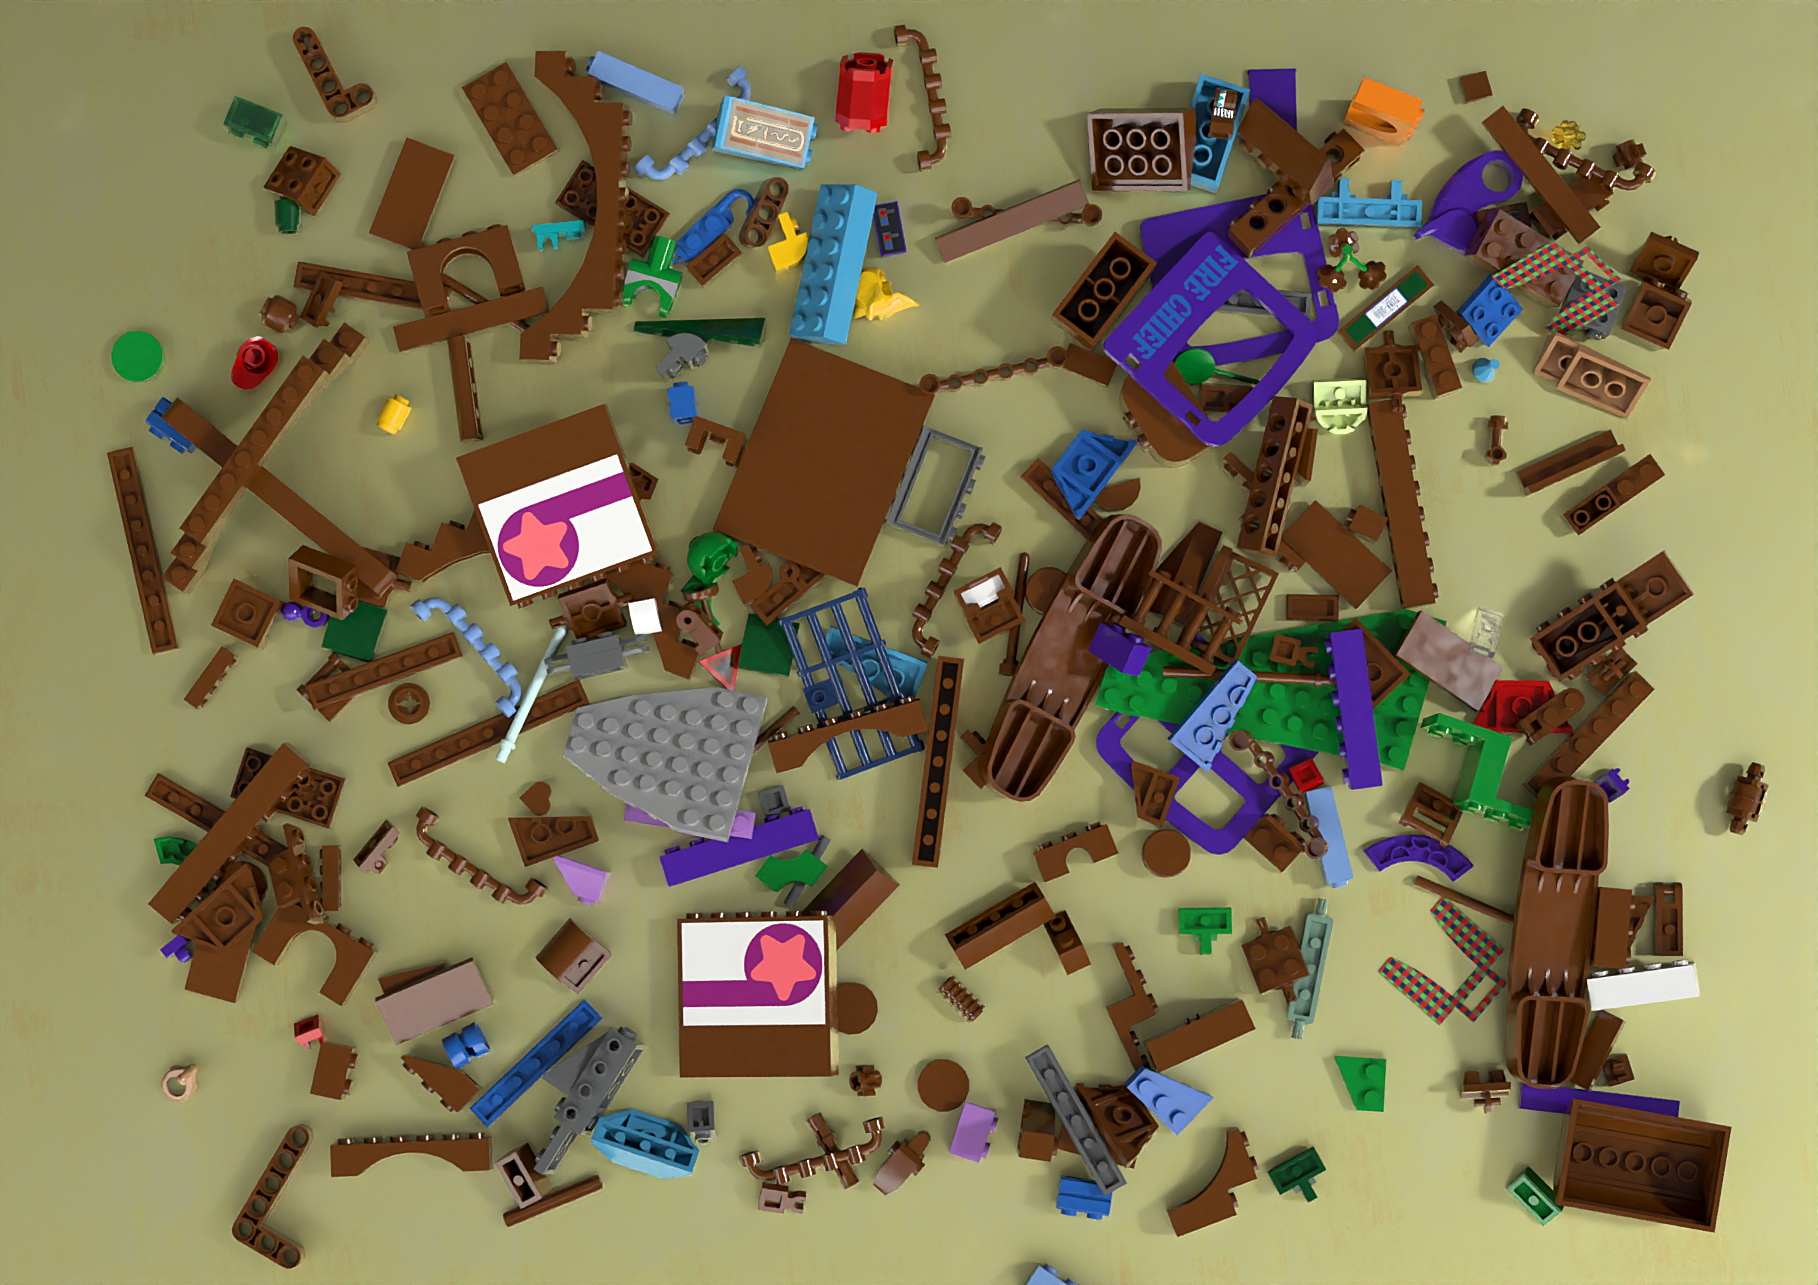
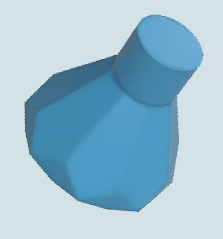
[1472,358,1500,382]

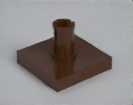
[1629,231,1699,291]

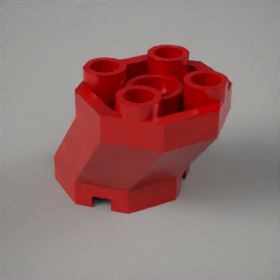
[835,52,894,133]

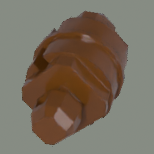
[1726,762,1769,836]

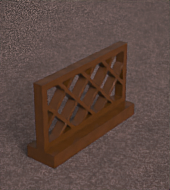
[1178,545,1279,665]

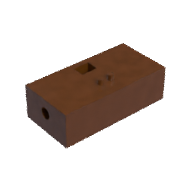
[1143,998,1256,1073]

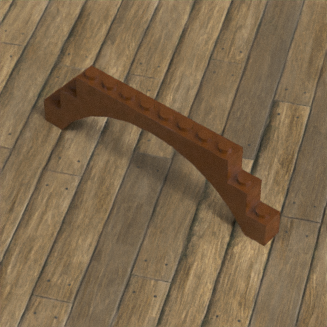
[519,51,633,364]
[162,322,370,594]
[395,509,700,681]

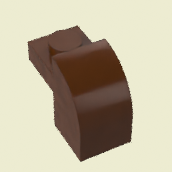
[732,544,773,606]
[960,730,986,790]

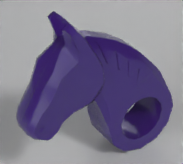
[1413,150,1523,255]

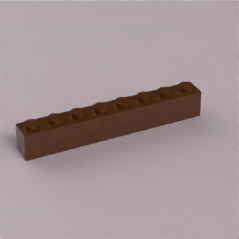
[1366,399,1438,610]
[912,656,964,868]
[148,742,312,924]

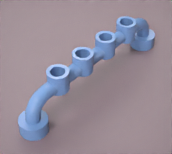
[633,66,751,180]
[410,597,521,718]

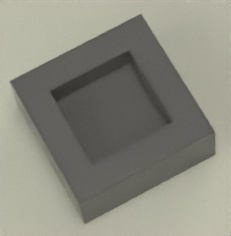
[758,785,791,817]

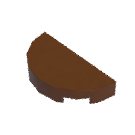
[1094,478,1141,512]

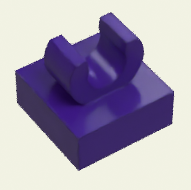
[1594,768,1630,803]
[160,935,193,963]

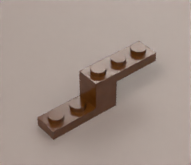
[1221,452,1305,572]
[1105,942,1158,1071]

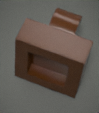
[1602,1054,1635,1087]

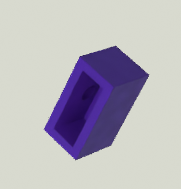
[1088,622,1152,676]

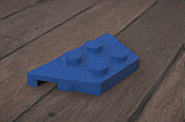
[1051,430,1137,520]

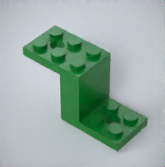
[1420,713,1534,831]

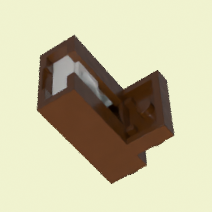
[954,567,1025,645]

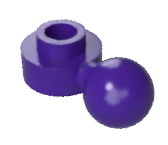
[281,601,330,628]

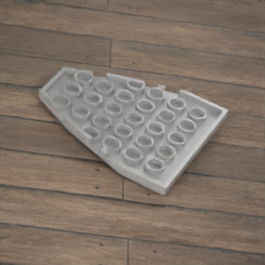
[563,687,767,842]

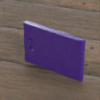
[1247,68,1297,131]

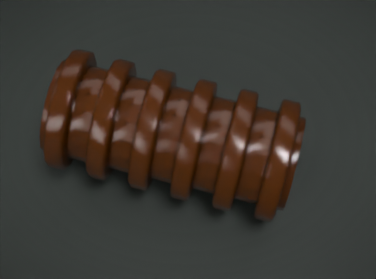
[937,976,985,1023]

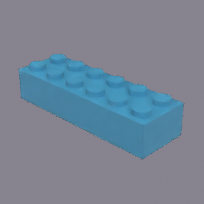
[789,184,878,345]

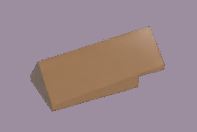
[1533,332,1651,418]

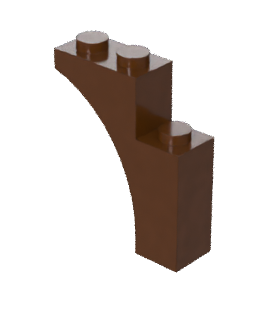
[1167,1127,1259,1237]

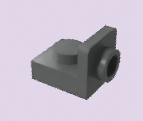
[687,1101,717,1144]

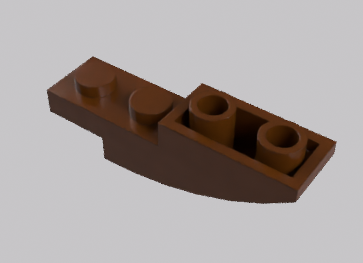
[1563,454,1665,536]

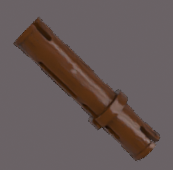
[806,1112,859,1189]

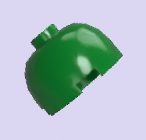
[687,531,738,584]

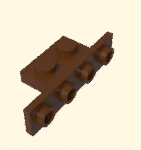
[266,823,324,926]

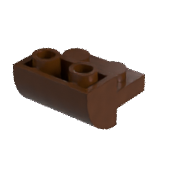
[535,918,612,994]

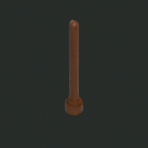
[998,552,1030,677]

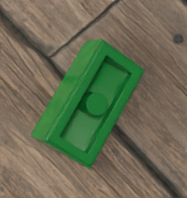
[1506,1166,1564,1226]

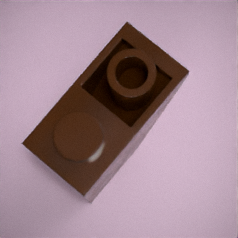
[1043,910,1091,975]

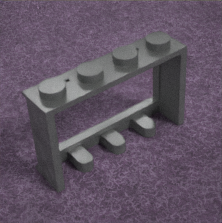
[887,425,986,547]

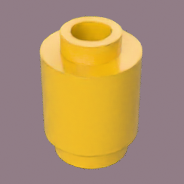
[377,394,412,434]

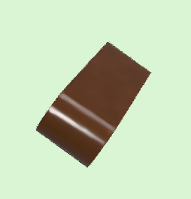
[739,177,789,248]

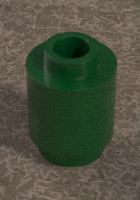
[274,196,302,234]

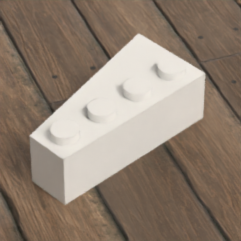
[1587,959,1700,1011]

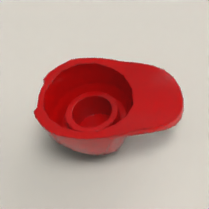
[231,336,278,390]

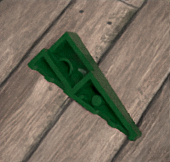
[634,318,767,348]

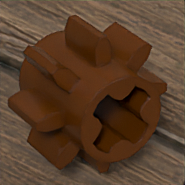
[1612,139,1647,171]
[849,1065,882,1097]

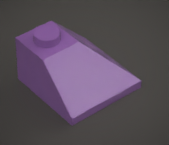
[554,855,611,906]

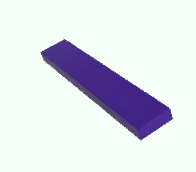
[1519,1082,1680,1117]

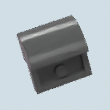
[655,333,710,382]

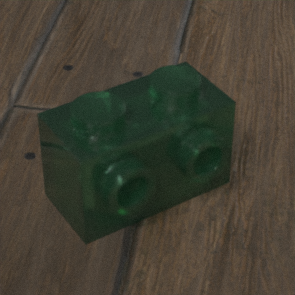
[223,96,287,149]

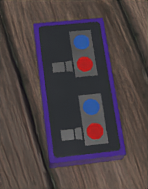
[873,201,907,258]

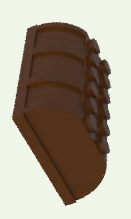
[1553,1098,1732,1233]

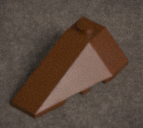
[1148,522,1223,627]

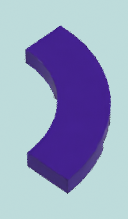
[1363,835,1474,882]

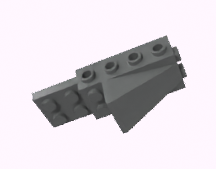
[534,1026,647,1175]

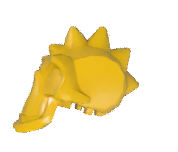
[853,266,919,321]

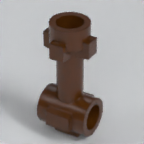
[1485,415,1508,466]

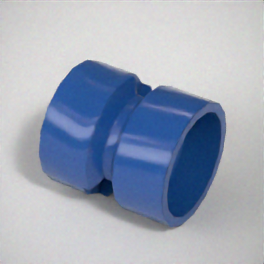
[442,1022,491,1069]

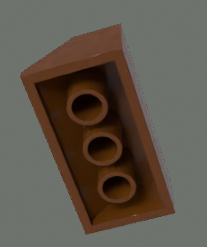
[1237,98,1334,205]

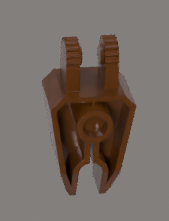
[873,1130,931,1195]

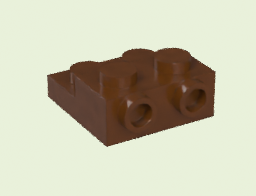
[1621,277,1692,350]

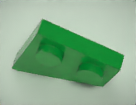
[1335,1056,1386,1112]

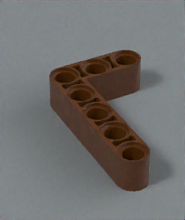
[232,1124,314,1269]

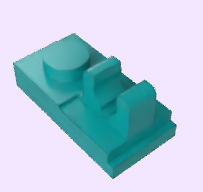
[532,220,587,251]

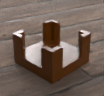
[685,416,747,469]
[211,579,285,650]

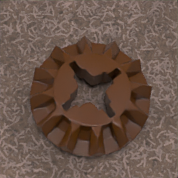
[388,683,430,725]

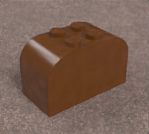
[1051,232,1157,352]
[1119,361,1213,468]

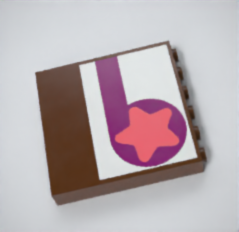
[456,404,660,609]
[677,911,839,1078]

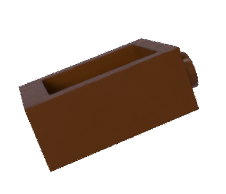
[288,545,358,620]

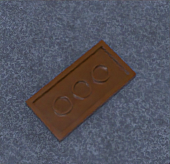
[462,62,559,177]

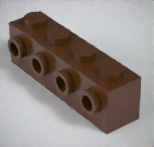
[945,882,1056,970]

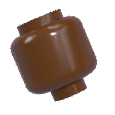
[259,295,300,333]

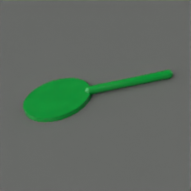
[1174,348,1260,385]

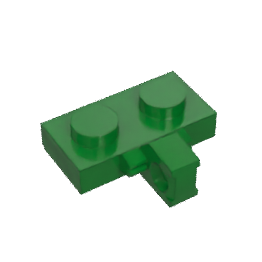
[1178,907,1232,955]

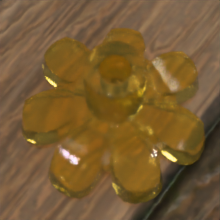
[1551,120,1586,150]

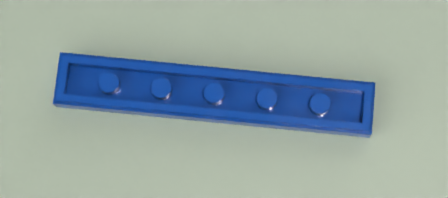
[469,999,603,1127]

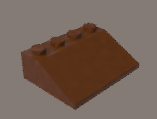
[1087,108,1197,191]

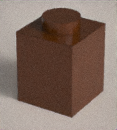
[1345,505,1388,544]

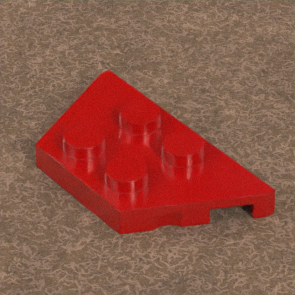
[1473,680,1573,734]

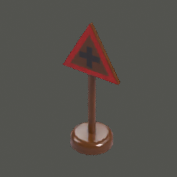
[683,582,742,690]

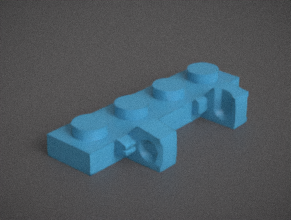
[1317,178,1422,227]

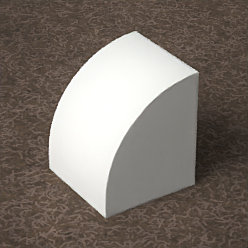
[628,598,662,636]

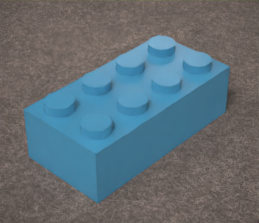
[1190,74,1250,193]

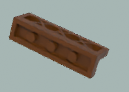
[1515,430,1626,497]

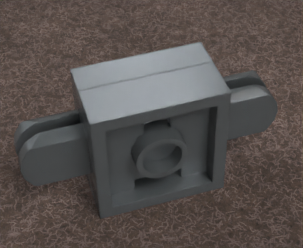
[544,632,649,680]

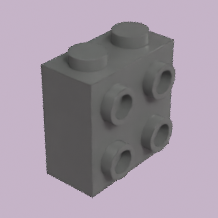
[1559,272,1628,340]

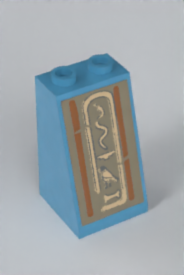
[711,95,818,170]

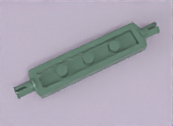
[1286,898,1333,1040]

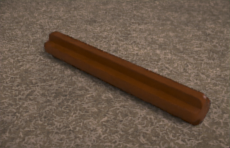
[503,1175,603,1227]

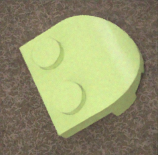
[1313,377,1367,434]

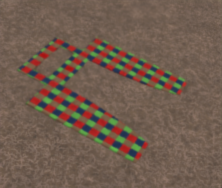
[1492,241,1622,336]
[1378,897,1507,1026]

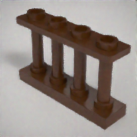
[1119,568,1243,676]

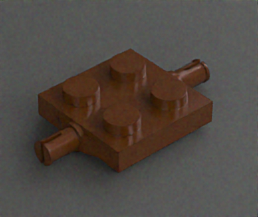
[1364,330,1422,413]
[335,546,412,608]
[549,578,636,639]
[1242,917,1311,1004]

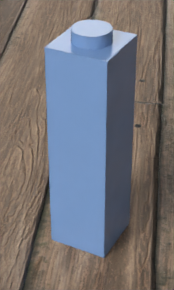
[586,51,685,116]
[1303,786,1353,888]

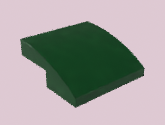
[321,601,388,663]
[738,613,800,678]

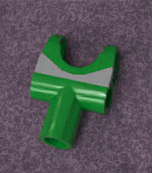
[622,236,683,318]

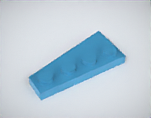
[826,626,928,699]

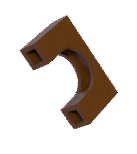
[407,224,525,317]
[252,901,378,1006]

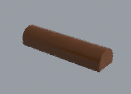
[447,335,484,442]

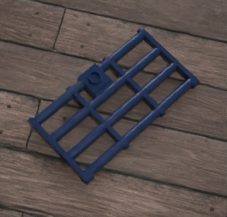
[777,587,925,781]

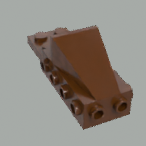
[1530,550,1695,682]

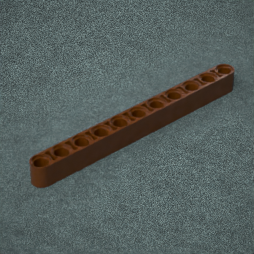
[161,397,398,596]

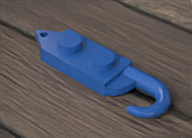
[673,189,754,265]

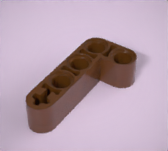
[293,27,377,123]

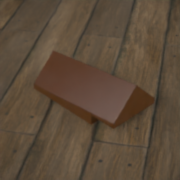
[802,848,900,951]

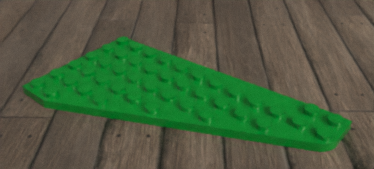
[1095,609,1447,771]

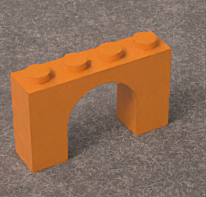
[1342,77,1425,146]

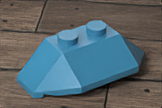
[591,1109,700,1179]

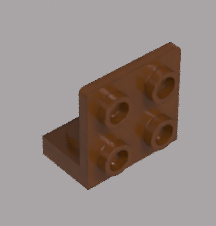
[264,146,341,217]
[1243,813,1306,873]

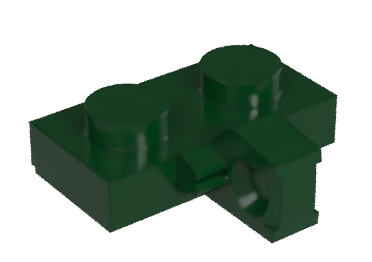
[1267,1146,1326,1203]

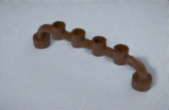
[894,24,951,172]
[1516,108,1656,192]
[951,197,1102,227]
[919,346,1068,396]
[912,522,1003,659]
[1229,729,1328,859]
[416,806,548,905]
[739,1116,886,1185]

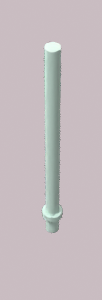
[495,625,569,763]

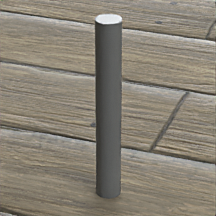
[784,835,831,908]

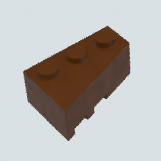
[1017,1099,1059,1162]

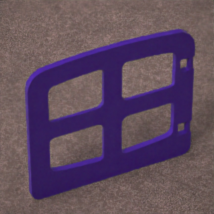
[1096,634,1318,855]

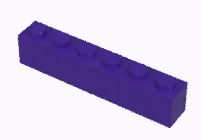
[1324,628,1383,790]
[660,806,820,887]

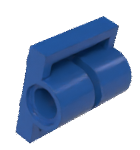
[1456,273,1523,347]

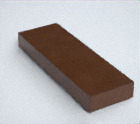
[1569,1010,1626,1092]

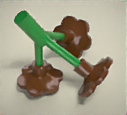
[1316,228,1387,293]

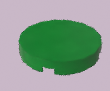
[111,331,164,383]

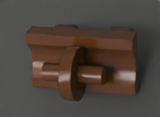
[1584,648,1638,696]
[1460,1070,1511,1114]

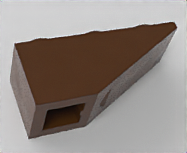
[401,1054,482,1113]

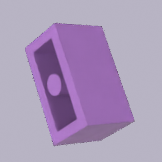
[949,1101,998,1163]

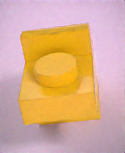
[768,212,808,275]

